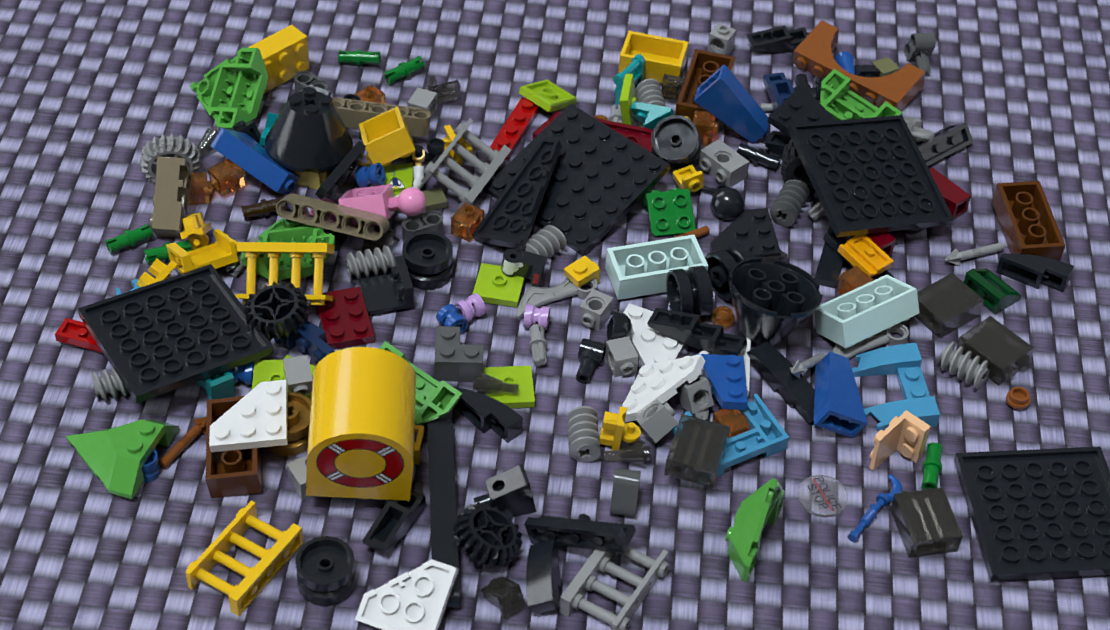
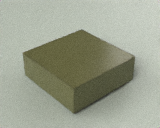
[871,57,900,77]
[422,187,448,212]

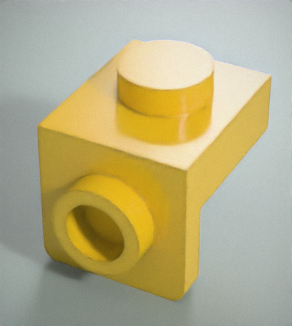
[672,164,704,193]
[564,256,600,288]

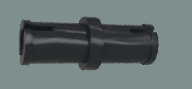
[737,143,781,171]

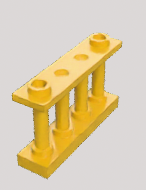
[235,242,335,306]
[185,501,303,616]

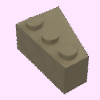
[150,156,193,238]

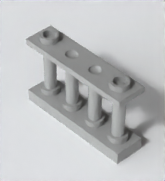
[421,118,511,214]
[559,546,669,630]

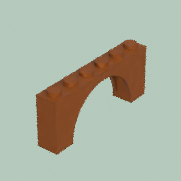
[794,20,925,111]

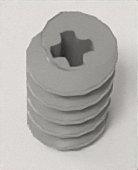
[635,79,666,107]
[517,225,567,261]
[346,246,395,282]
[936,341,990,390]
[92,368,128,401]
[567,406,601,462]

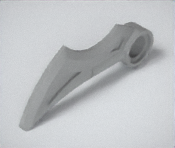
[516,278,598,320]
[833,323,909,359]

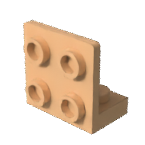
[869,410,931,471]

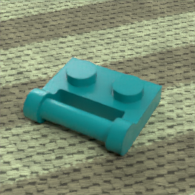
[613,54,645,106]

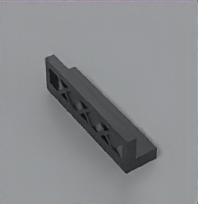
[916,123,973,166]
[524,516,636,553]

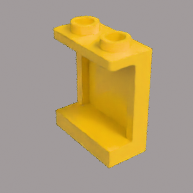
[166,229,239,274]

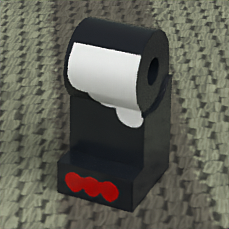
[501,249,547,287]

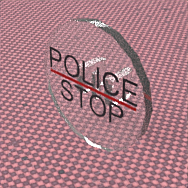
[797,475,848,518]

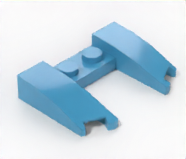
[852,343,940,431]
[672,394,789,483]

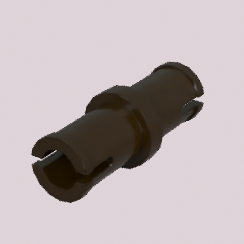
[241,196,288,220]

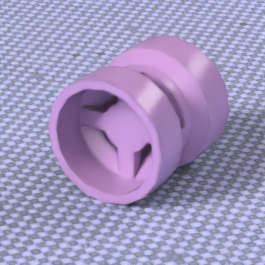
[454,293,486,322]
[523,304,550,330]

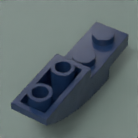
[763,72,794,132]
[273,321,335,364]

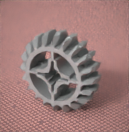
[140,133,201,183]

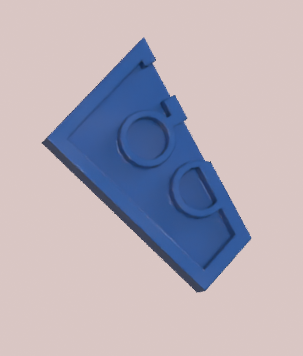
[696,354,748,410]

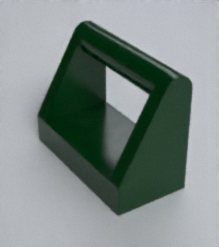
[962,268,1021,315]

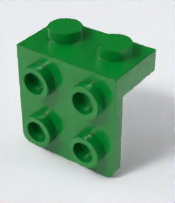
[642,188,696,237]

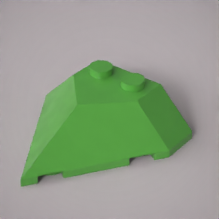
[190,48,269,129]
[820,69,903,120]
[241,209,335,280]
[379,341,463,425]
[66,419,179,499]
[725,478,785,582]

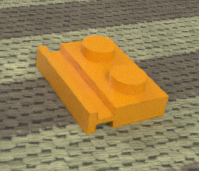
[837,234,894,280]

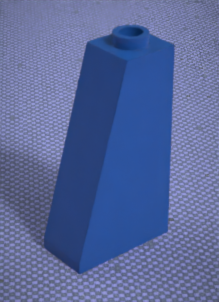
[694,65,769,144]
[211,128,300,195]
[814,351,868,438]

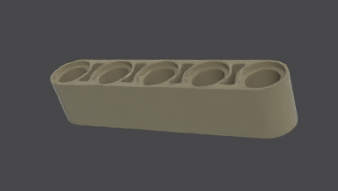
[332,97,431,137]
[276,194,389,241]

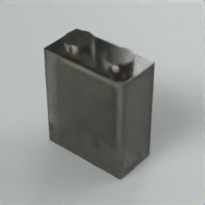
[914,273,984,339]
[956,316,1034,386]
[664,414,730,488]
[890,488,963,558]

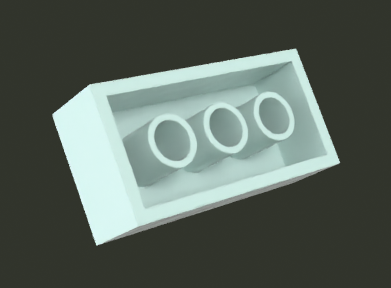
[605,235,708,300]
[814,275,919,348]

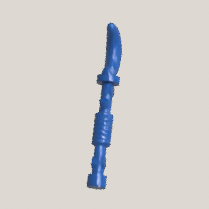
[848,474,902,542]

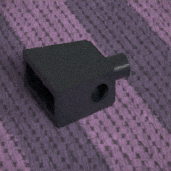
[473,464,536,517]

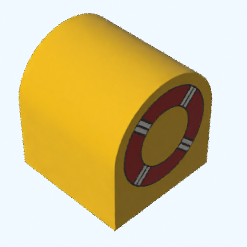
[306,347,416,501]

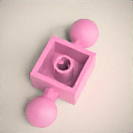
[310,184,426,226]

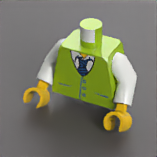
[358,149,425,211]

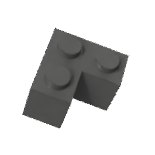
[434,326,484,382]

